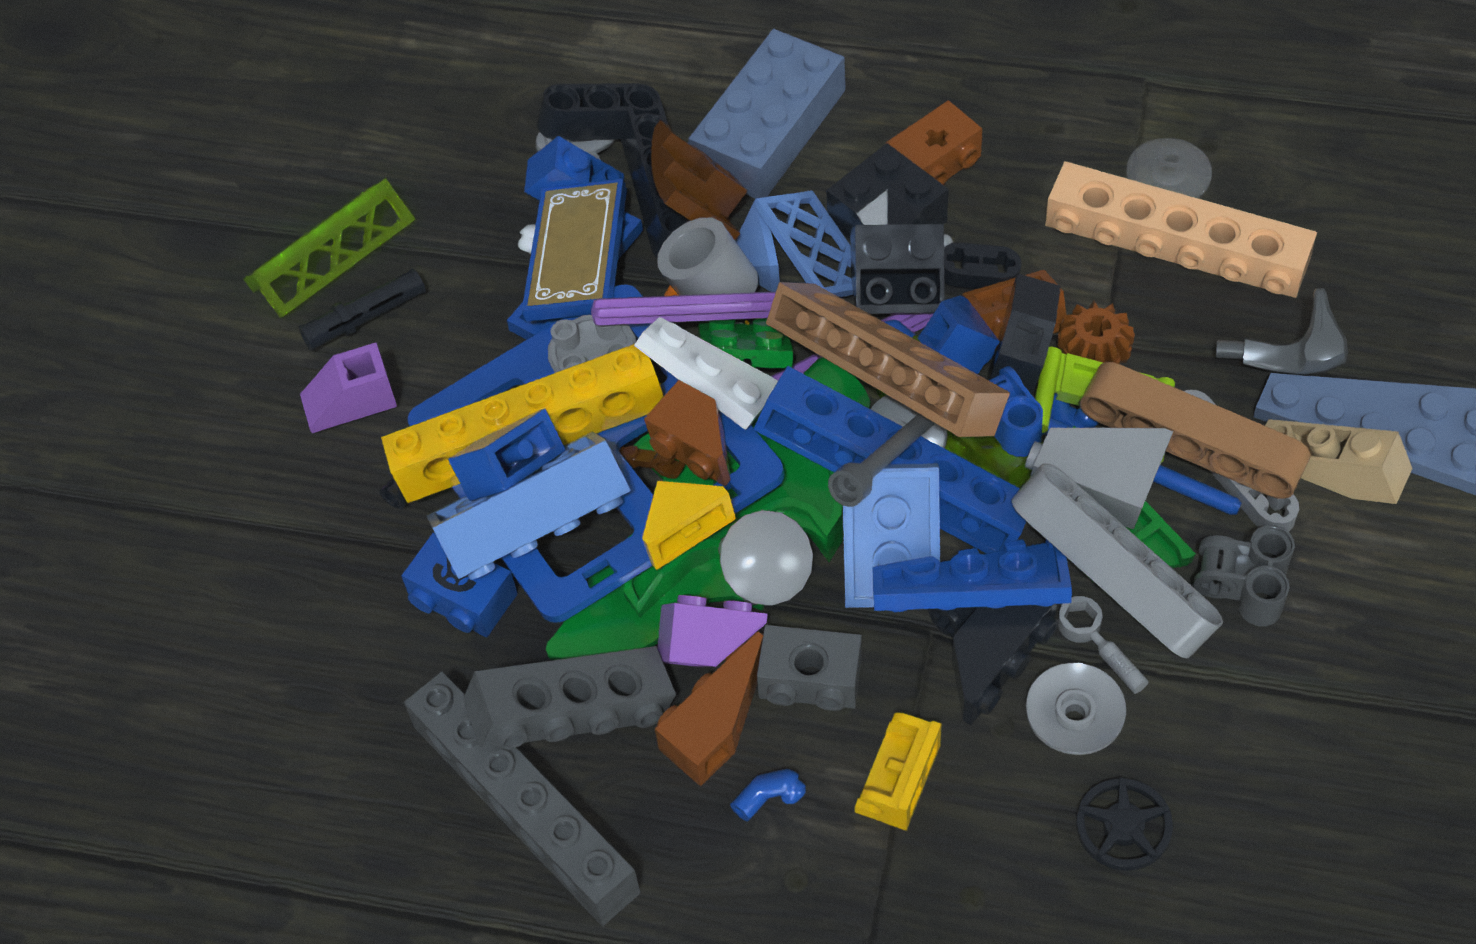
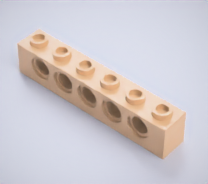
[1045,161,1317,298]

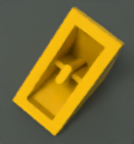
[642,481,736,570]

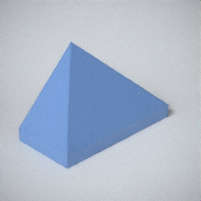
[735,199,780,292]

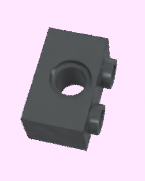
[757,625,862,711]

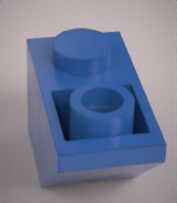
[524,136,624,200]
[918,295,1000,374]

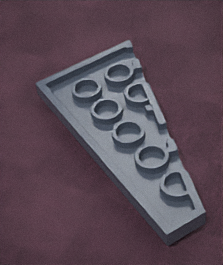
[1253,373,1476,495]

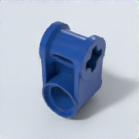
[989,366,1043,457]

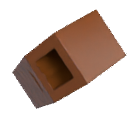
[655,632,763,786]

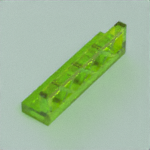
[243,178,415,318]

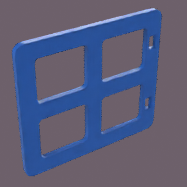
[408,285,785,623]

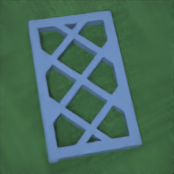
[753,190,853,297]

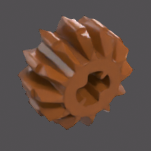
[1057,300,1135,364]

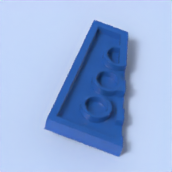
[872,539,1072,612]

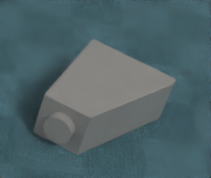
[1025,428,1173,529]

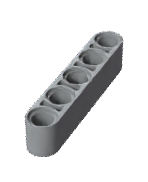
[1012,463,1223,658]

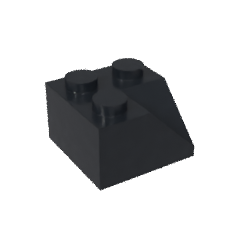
[826,143,949,240]

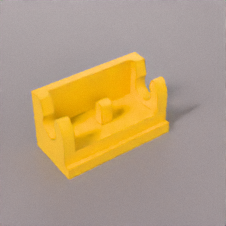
[855,713,941,831]

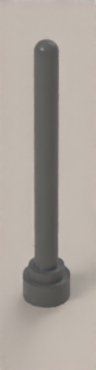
[828,414,936,507]

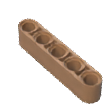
[1080,362,1311,499]

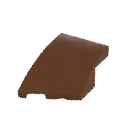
[651,120,748,240]

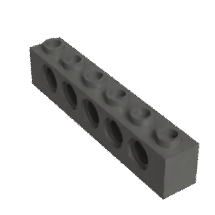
[404,672,641,927]

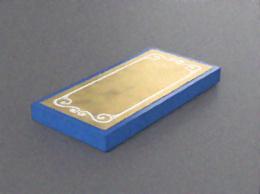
[522,179,627,321]

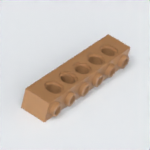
[766,282,1010,437]

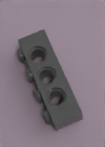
[463,646,676,750]

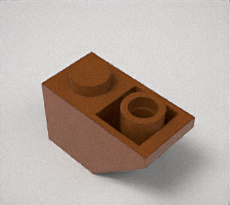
[644,380,731,486]

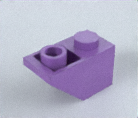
[300,342,397,433]
[657,595,767,667]

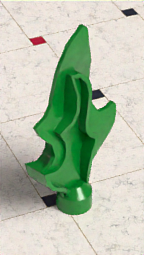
[546,357,870,660]

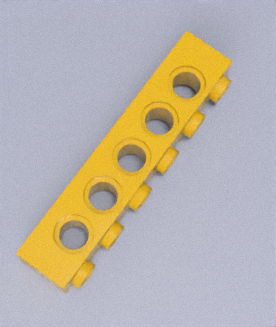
[381,344,664,503]

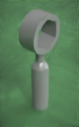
[1058,596,1149,694]

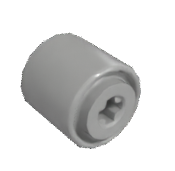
[657,217,758,295]

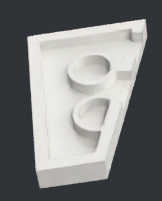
[634,317,778,430]

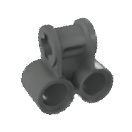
[1193,525,1295,626]

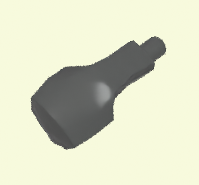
[1216,288,1348,376]

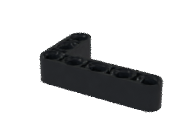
[537,83,690,258]

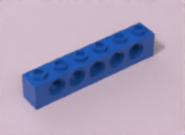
[753,366,1027,554]

